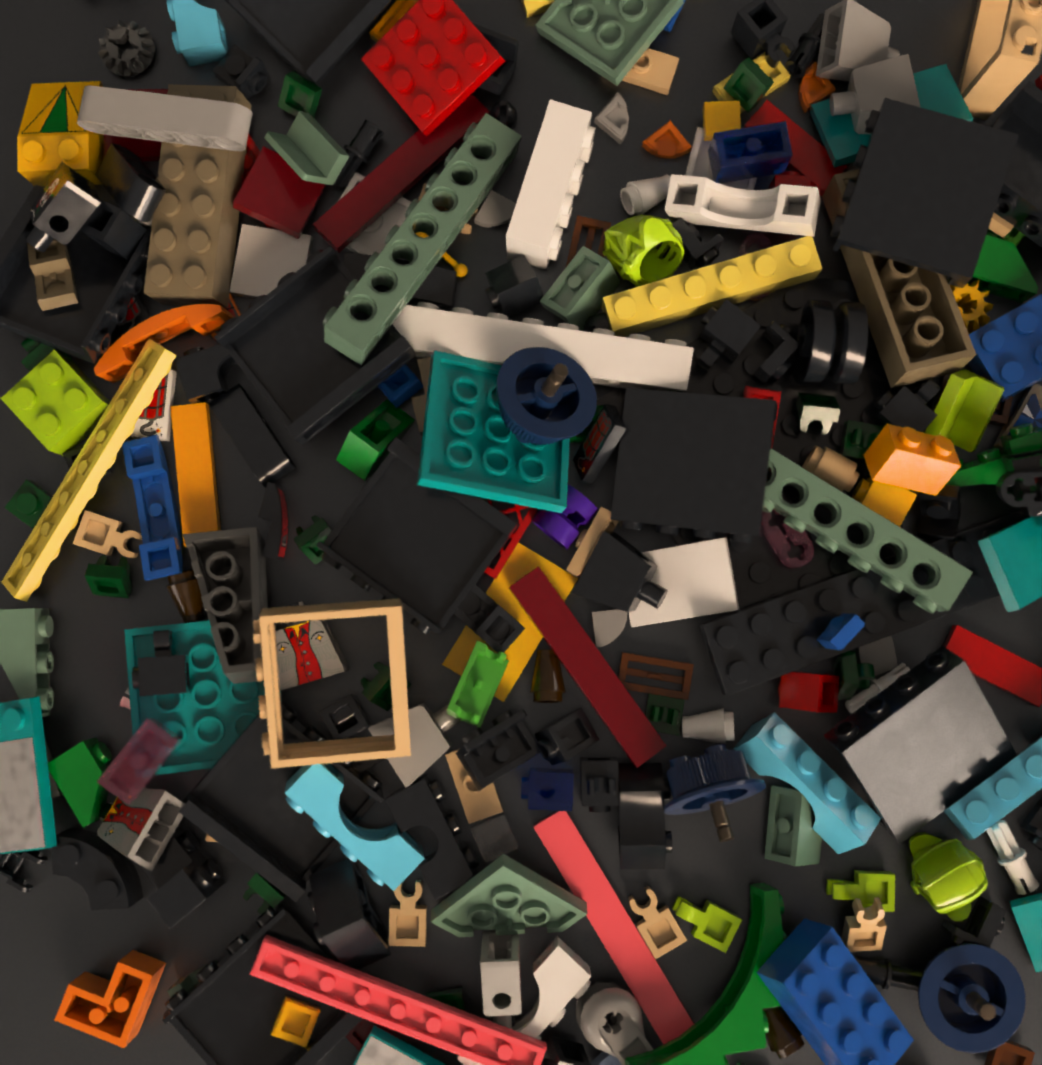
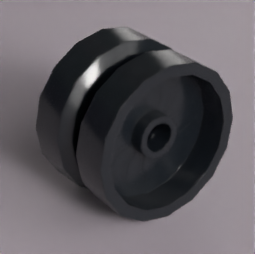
[796,300,868,385]

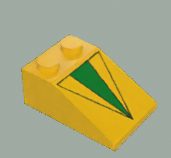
[17,81,104,187]

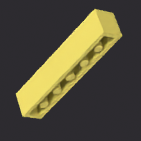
[602,236,823,337]

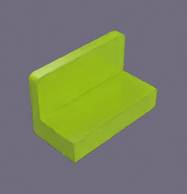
[924,369,1004,452]

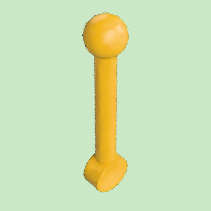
[415,232,468,277]

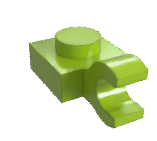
[826,870,895,912]
[671,896,742,953]

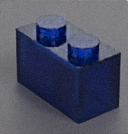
[708,121,793,184]

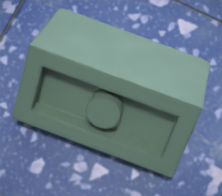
[264,111,349,185]
[540,246,620,331]
[764,785,822,867]

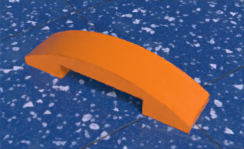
[93,304,234,383]

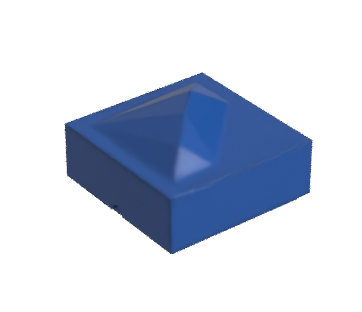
[378,364,423,408]
[817,613,865,650]

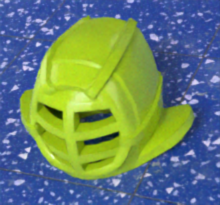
[602,215,684,288]
[908,832,987,922]

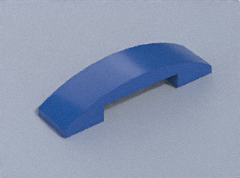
[122,435,183,581]

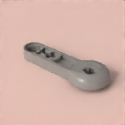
[581,987,654,1065]

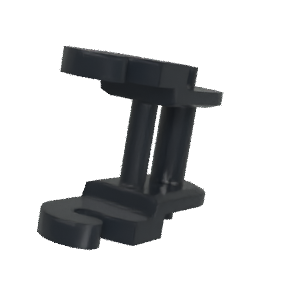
[0,850,48,892]

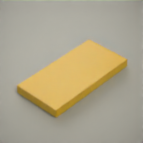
[442,543,578,702]

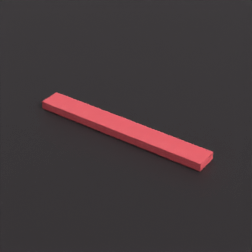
[533,806,695,1045]
[250,935,547,1065]

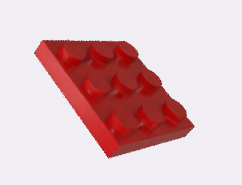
[361,0,505,137]

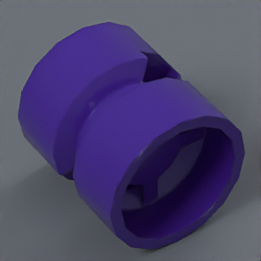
[531,484,599,550]

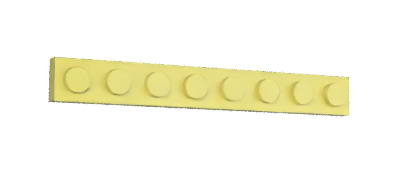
[1,338,176,602]

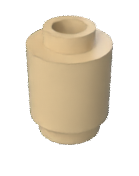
[802,445,860,492]

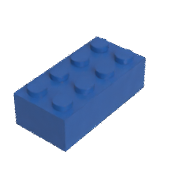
[968,294,1042,404]
[756,918,914,1065]

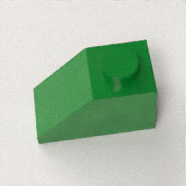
[968,232,1038,303]
[336,399,415,481]
[48,737,114,828]

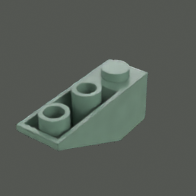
[0,608,54,717]

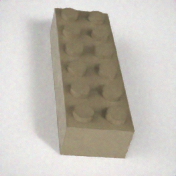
[144,84,252,308]
[822,169,976,388]

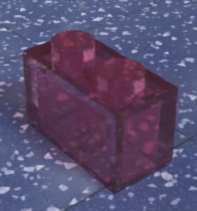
[97,717,183,805]

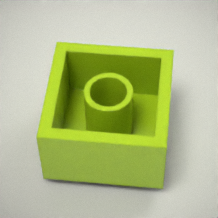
[0,349,110,456]

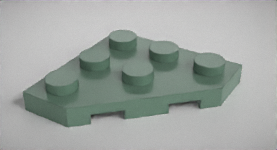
[535,0,684,86]
[430,854,587,937]

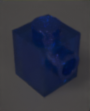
[521,767,574,811]

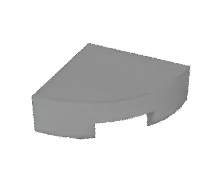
[594,92,629,145]
[474,190,516,228]
[591,609,628,648]

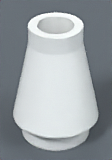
[620,174,671,216]
[682,708,735,745]

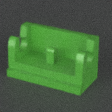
[446,640,509,728]

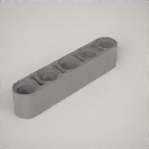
[77,85,253,151]

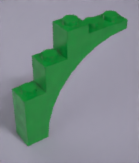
[625,882,787,1065]

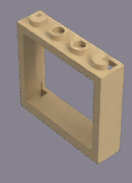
[958,0,1042,120]
[253,599,411,768]

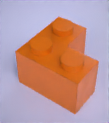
[54,950,166,1048]

